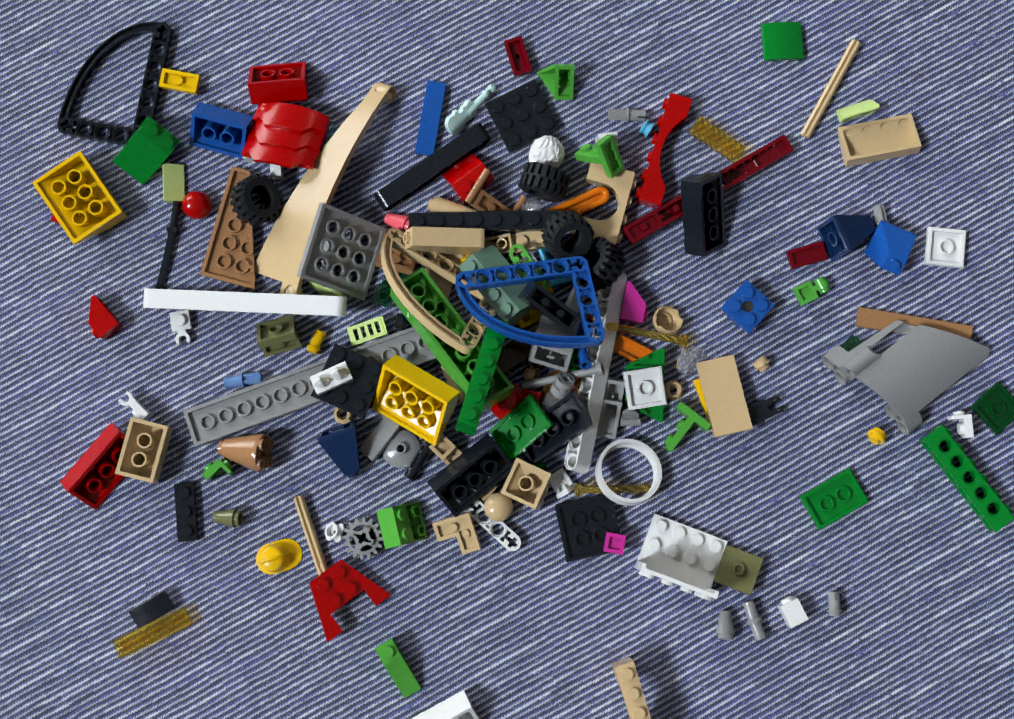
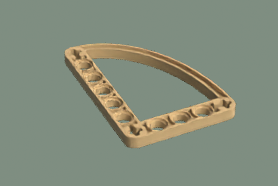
[380,228,495,354]

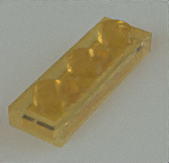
[688,116,746,163]

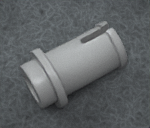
[827,592,843,616]

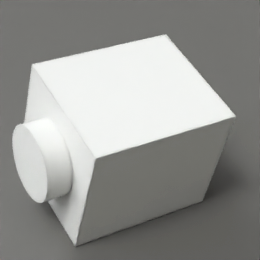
[777,596,809,628]

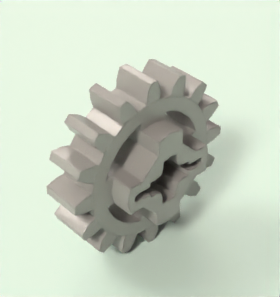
[342,517,383,559]

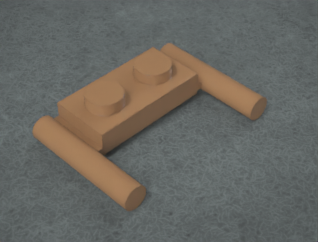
[464,168,527,212]

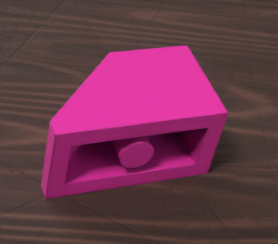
[619,281,648,325]

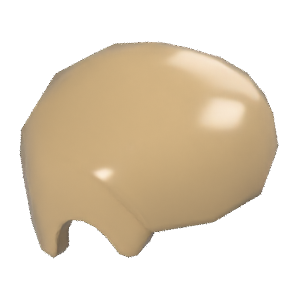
[652,306,683,334]
[484,492,513,522]

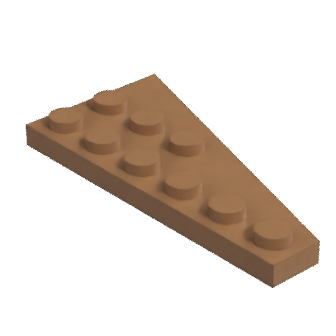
[200,166,256,290]

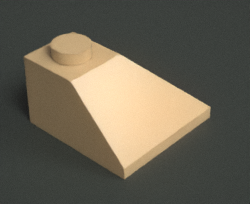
[501,457,552,510]

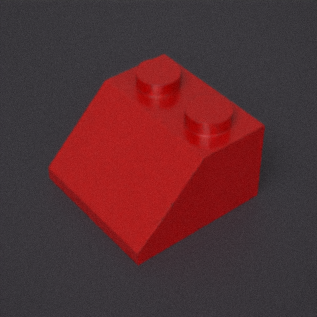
[442,153,495,205]

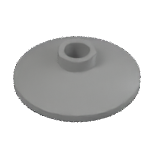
[382,430,420,468]

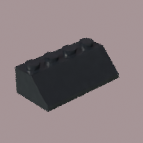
[680,172,726,257]
[427,433,513,517]

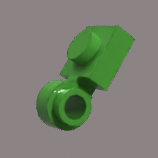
[792,276,831,306]

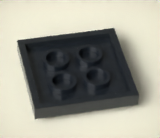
[485,79,560,154]
[311,343,383,419]
[554,495,620,562]

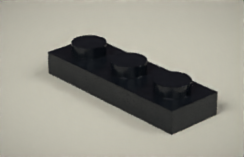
[174,482,199,542]

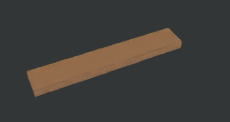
[855,307,973,340]

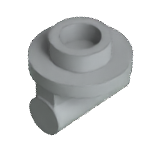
[620,408,641,426]

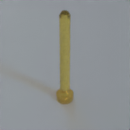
[606,322,688,348]
[575,483,659,497]

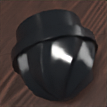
[396,313,412,331]

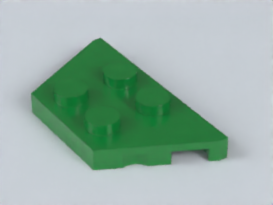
[624,348,665,422]

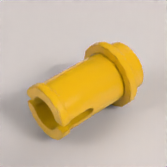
[307,329,326,355]

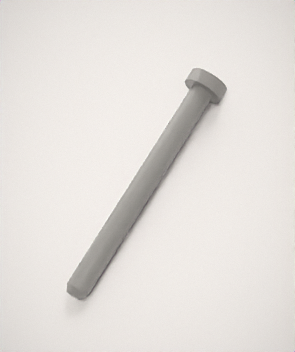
[521,362,605,389]

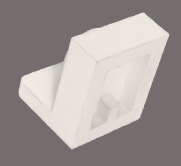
[947,411,974,439]

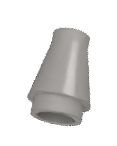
[716,611,735,640]

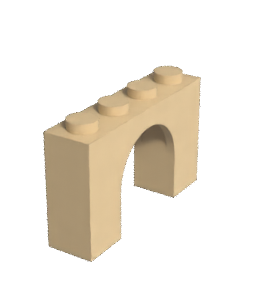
[571,163,637,245]
[611,657,651,719]

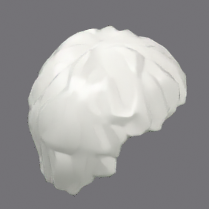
[528,135,565,168]

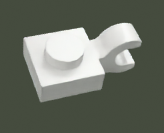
[118,391,153,420]

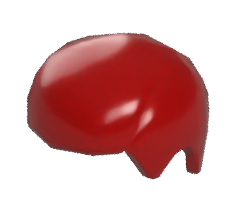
[182,191,212,219]

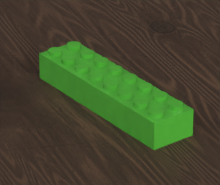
[389,267,514,414]

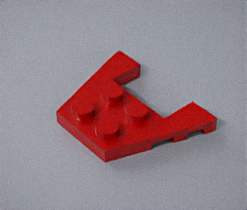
[309,559,390,642]

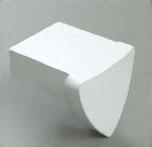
[550,468,577,499]

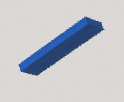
[415,80,446,156]

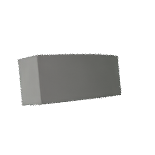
[596,376,625,440]

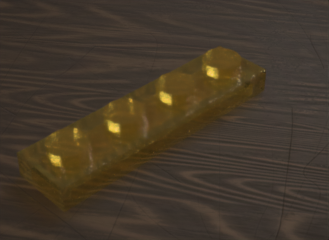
[112,606,193,659]

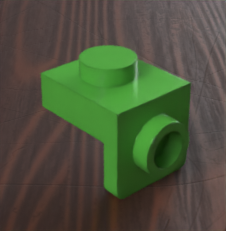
[202,458,235,481]

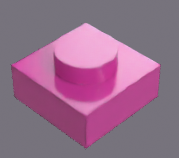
[603,532,626,555]

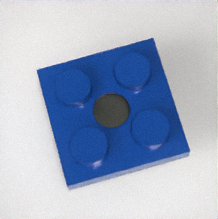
[720,280,775,334]

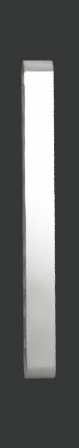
[564,271,627,474]
[143,288,347,316]

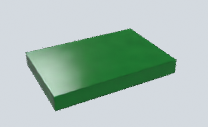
[489,394,554,461]
[799,468,869,530]

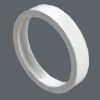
[595,439,662,506]

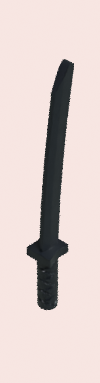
[155,201,181,289]

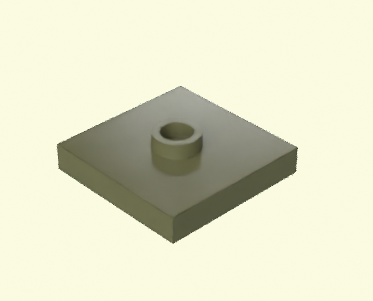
[713,545,763,596]

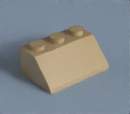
[115,417,173,484]

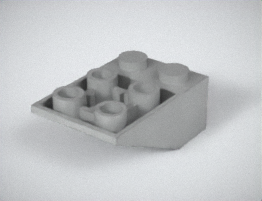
[527,315,580,372]

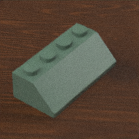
[459,244,532,326]

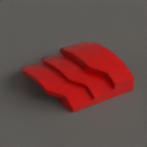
[241,102,331,170]

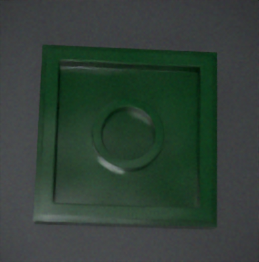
[969,381,1014,435]

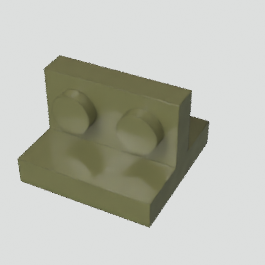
[256,314,302,357]

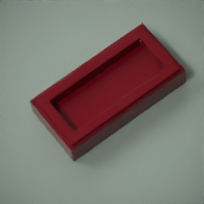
[785,241,828,270]

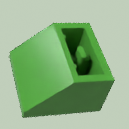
[376,501,428,549]

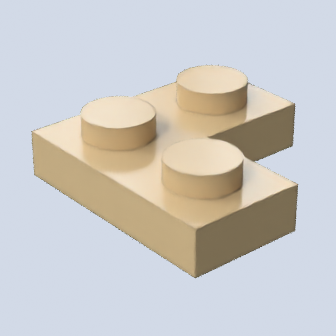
[432,511,482,555]

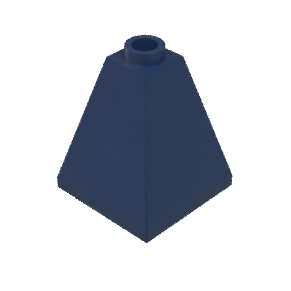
[816,215,876,261]
[317,420,360,478]

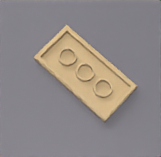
[696,354,753,438]

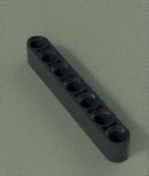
[374,123,491,212]

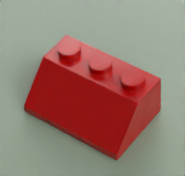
[247,61,308,105]

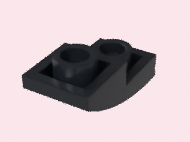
[129,590,175,628]

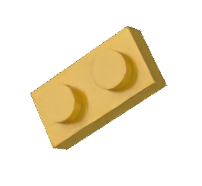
[159,68,201,95]

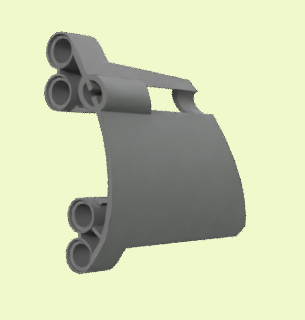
[821,320,990,435]

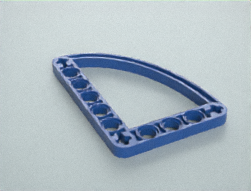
[455,256,605,348]

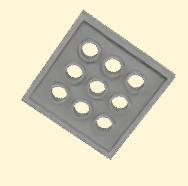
[297,203,387,301]

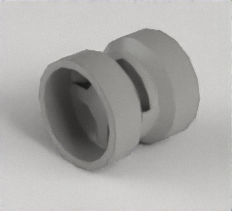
[550,372,575,399]

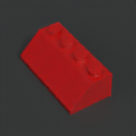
[60,422,126,510]

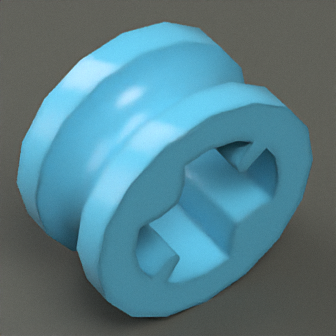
[638,119,656,138]

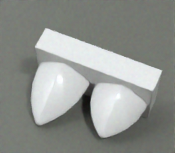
[310,361,354,396]

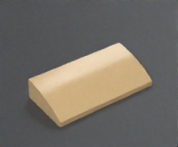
[837,113,922,167]

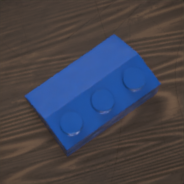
[190,102,254,159]

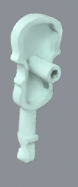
[445,84,496,136]

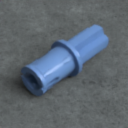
[223,372,263,389]

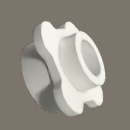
[325,522,345,543]

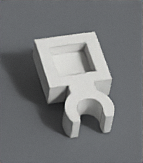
[169,310,192,345]

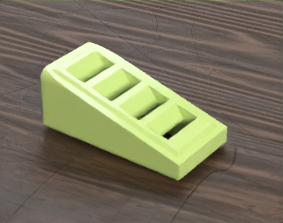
[347,316,389,347]

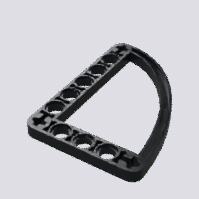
[57,22,173,146]

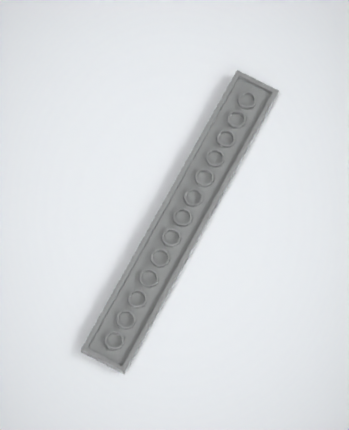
[183,327,437,448]

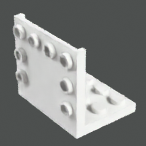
[634,514,728,601]

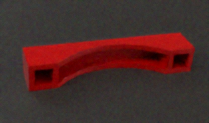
[635,93,692,209]

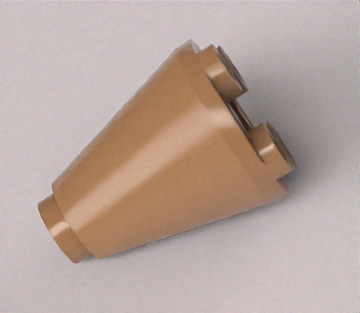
[217,434,274,472]

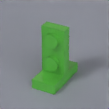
[574,134,625,178]
[663,401,711,453]

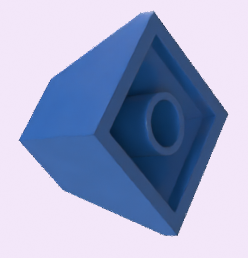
[864,220,917,276]

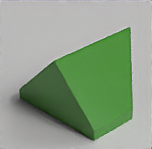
[536,64,575,100]

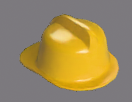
[256,539,302,575]

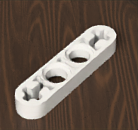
[465,499,521,551]

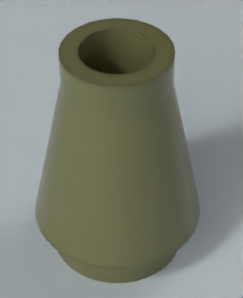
[212,509,243,528]

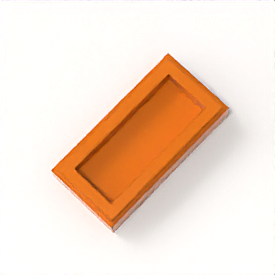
[613,333,653,362]

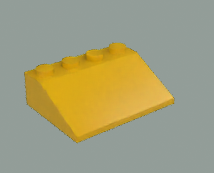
[32,151,128,245]
[372,355,460,446]

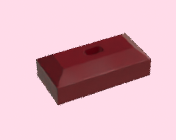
[504,36,532,78]

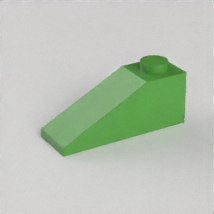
[375,637,422,699]

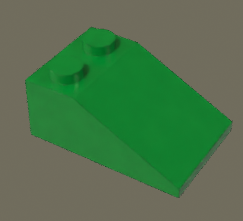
[112,117,180,185]

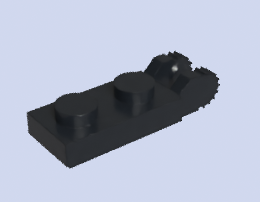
[747,396,784,423]

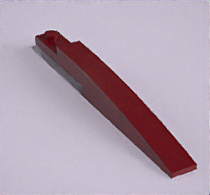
[622,134,794,246]

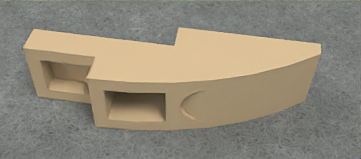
[484,231,546,257]

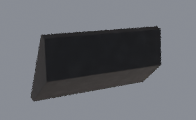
[524,391,593,465]

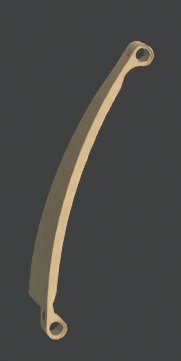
[255,82,397,295]

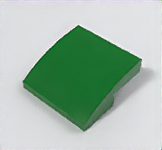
[761,22,804,62]

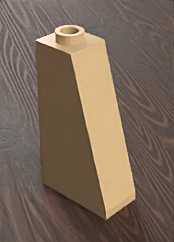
[403,226,484,255]

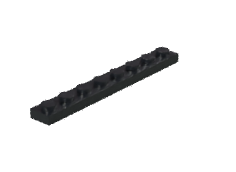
[409,210,563,232]

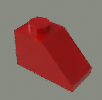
[88,295,123,340]

